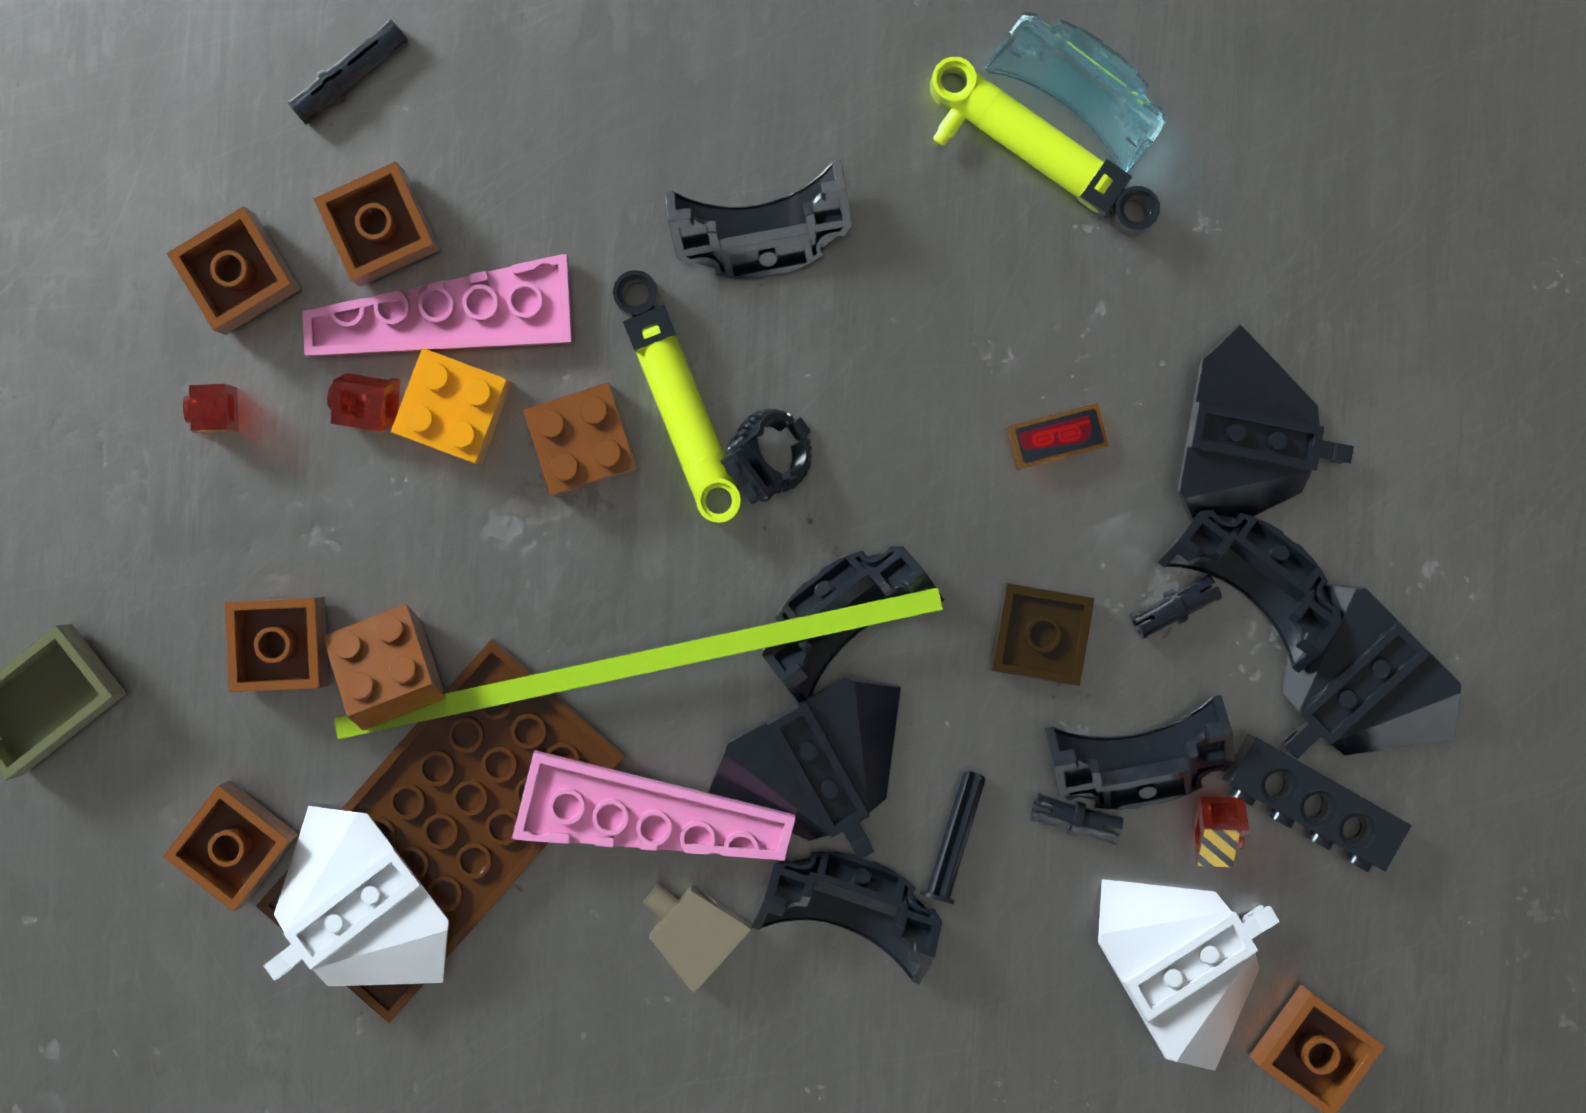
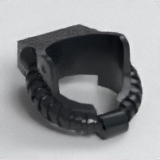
[720,408,812,504]

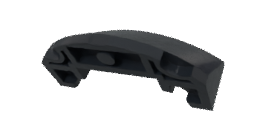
[665,159,853,279]
[1157,510,1342,673]
[762,546,944,703]
[1045,695,1235,810]
[751,851,942,985]

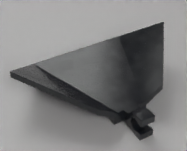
[1177,324,1354,522]
[1282,584,1461,759]
[707,677,901,860]

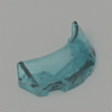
[983,12,1167,173]

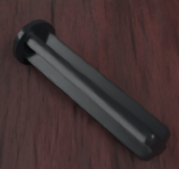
[920,770,985,904]

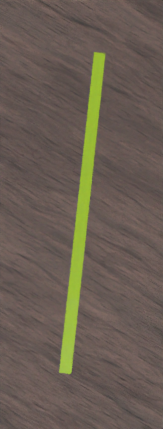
[334,588,943,739]

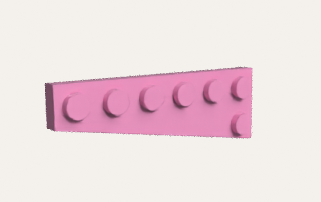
[302,254,573,357]
[512,750,796,861]

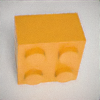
[391,348,512,465]

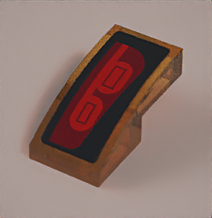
[1006,403,1109,470]

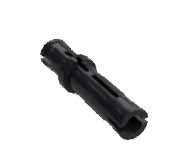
[287,18,408,125]

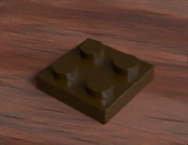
[991,583,1095,686]

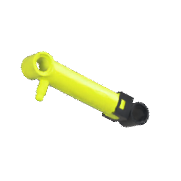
[930,57,1160,236]
[613,270,764,523]

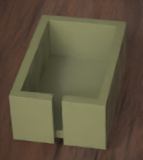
[0,624,127,780]

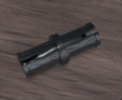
[1130,574,1222,639]
[1030,793,1123,845]

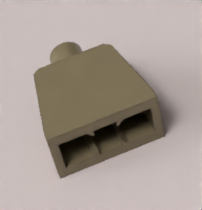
[642,883,752,993]

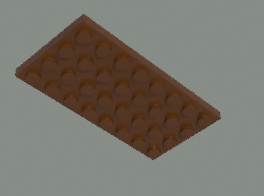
[256,639,626,1023]

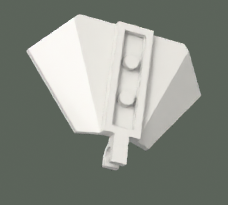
[264,806,449,986]
[1098,879,1279,1071]

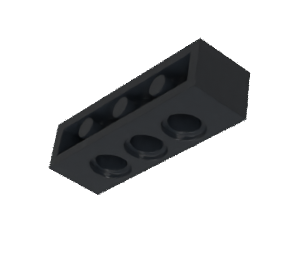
[1222,734,1412,873]

